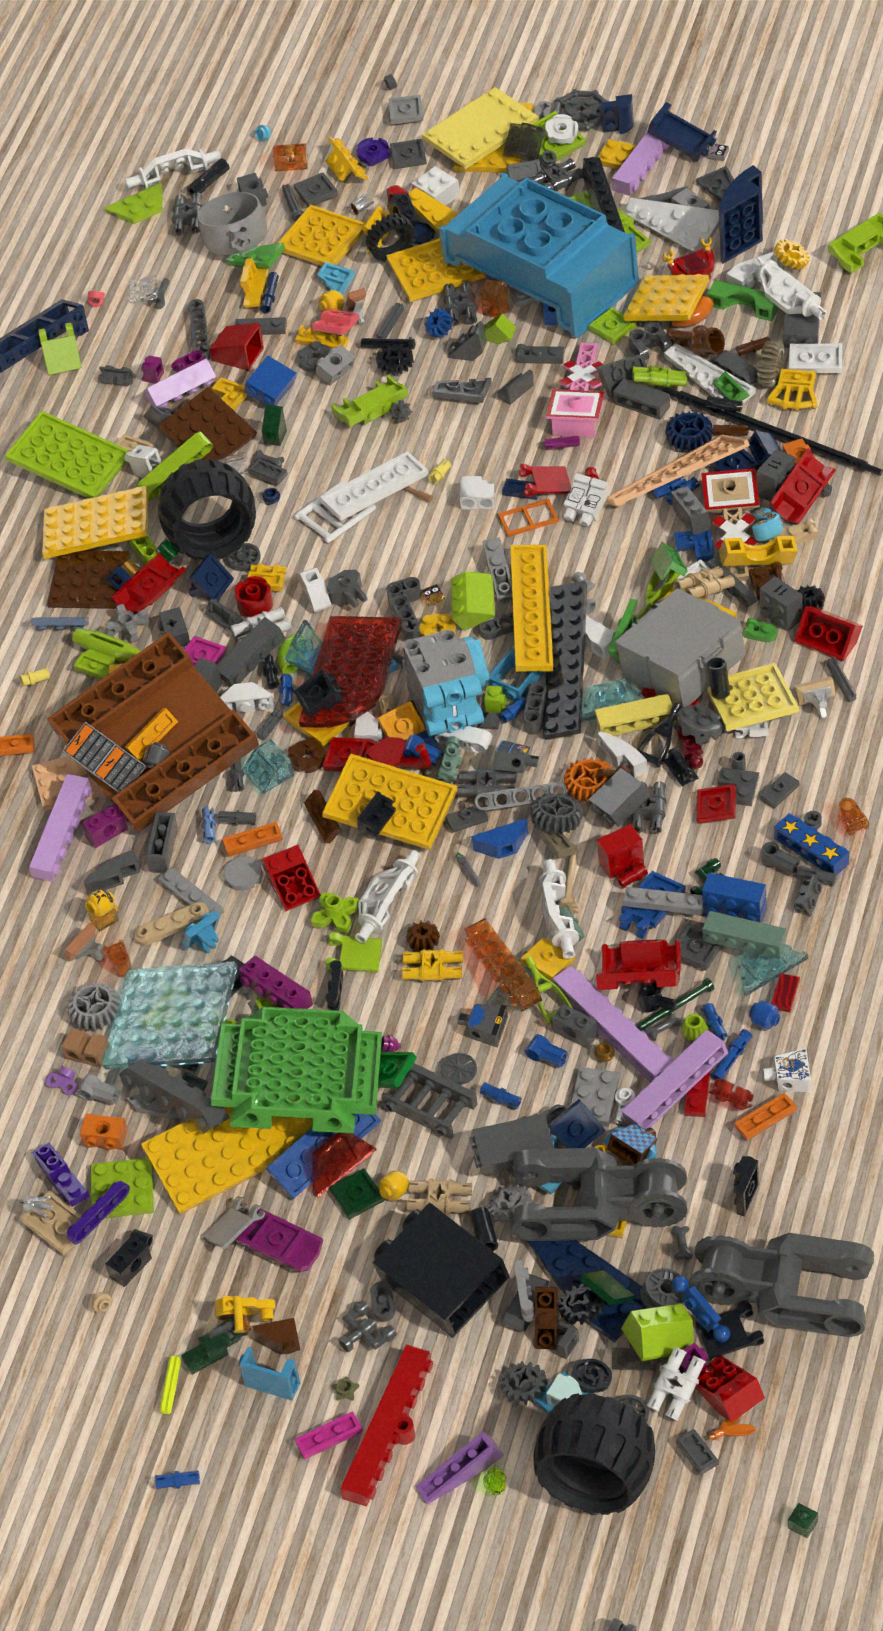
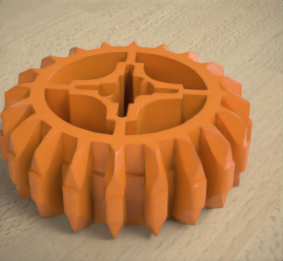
[564,757,612,804]

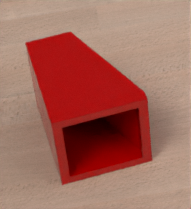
[209,323,264,371]

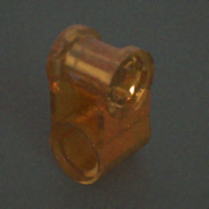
[838,798,869,836]
[103,939,132,977]

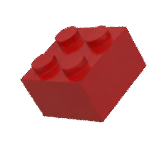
[597,824,644,879]

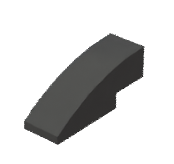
[84,850,140,895]

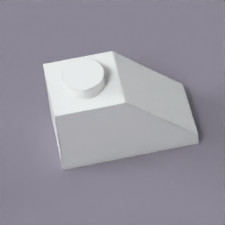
[354,706,383,742]

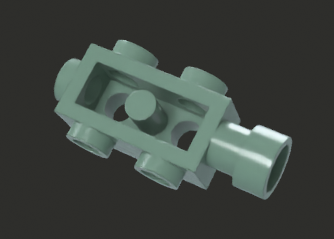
[435,736,463,784]

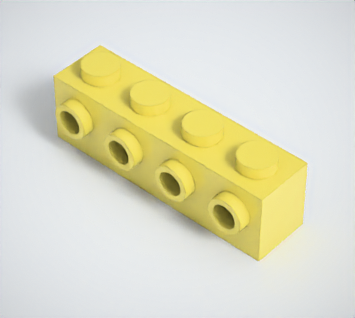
[595,694,675,736]

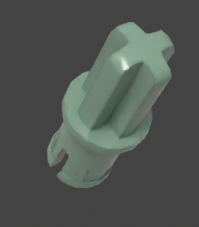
[559,906,584,942]

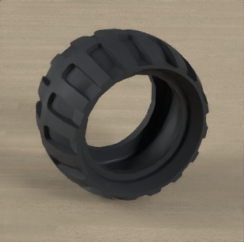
[158,459,256,560]
[533,1393,655,1515]

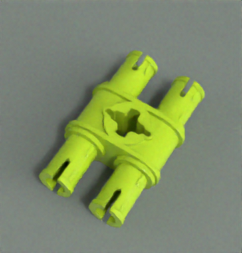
[632,365,687,388]

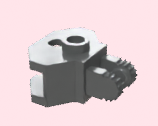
[326,569,368,608]

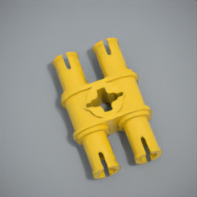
[402,948,463,982]

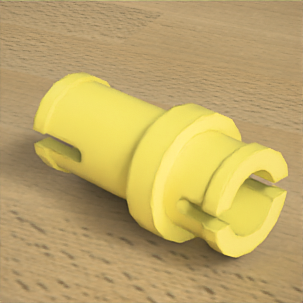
[428,459,451,484]
[20,668,50,686]

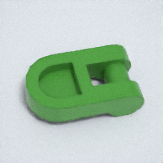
[742,618,777,642]

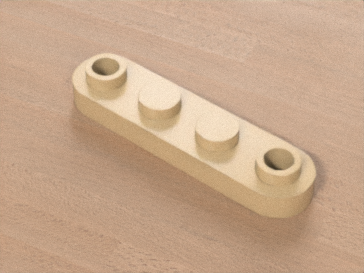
[135,902,209,946]

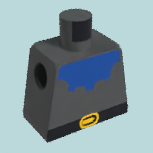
[458,1004,508,1047]

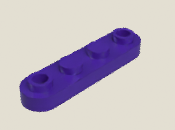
[67,1181,130,1245]

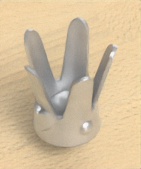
[350,193,374,215]
[21,1195,53,1218]

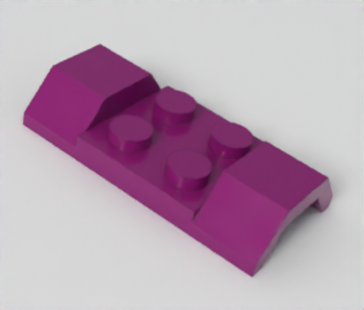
[235,1208,323,1272]

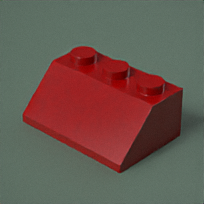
[794,606,863,661]

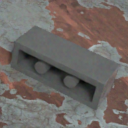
[613,378,670,420]
[671,486,710,535]
[146,812,178,872]

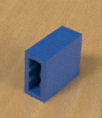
[244,356,297,406]

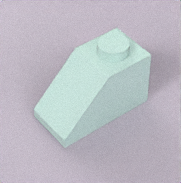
[546,1373,582,1407]

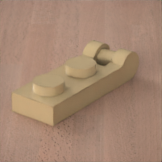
[767,519,819,544]

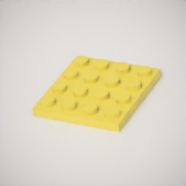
[706,663,799,731]

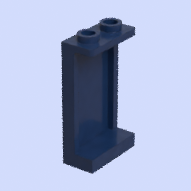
[647,102,717,161]

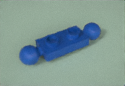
[672,1276,730,1342]

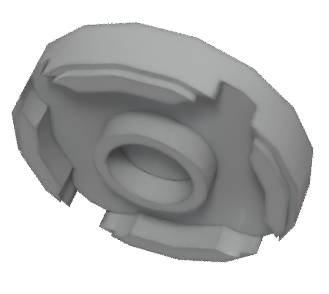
[224,856,263,891]

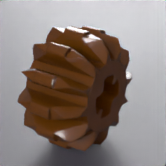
[406,920,440,952]

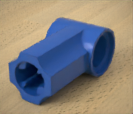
[403,735,442,767]
[524,1034,568,1068]

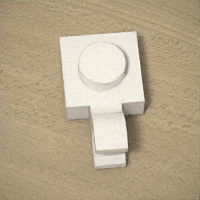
[735,721,769,739]

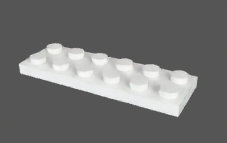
[320,451,428,521]

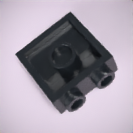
[293,669,344,718]
[733,1156,759,1217]

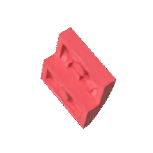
[312,309,359,335]

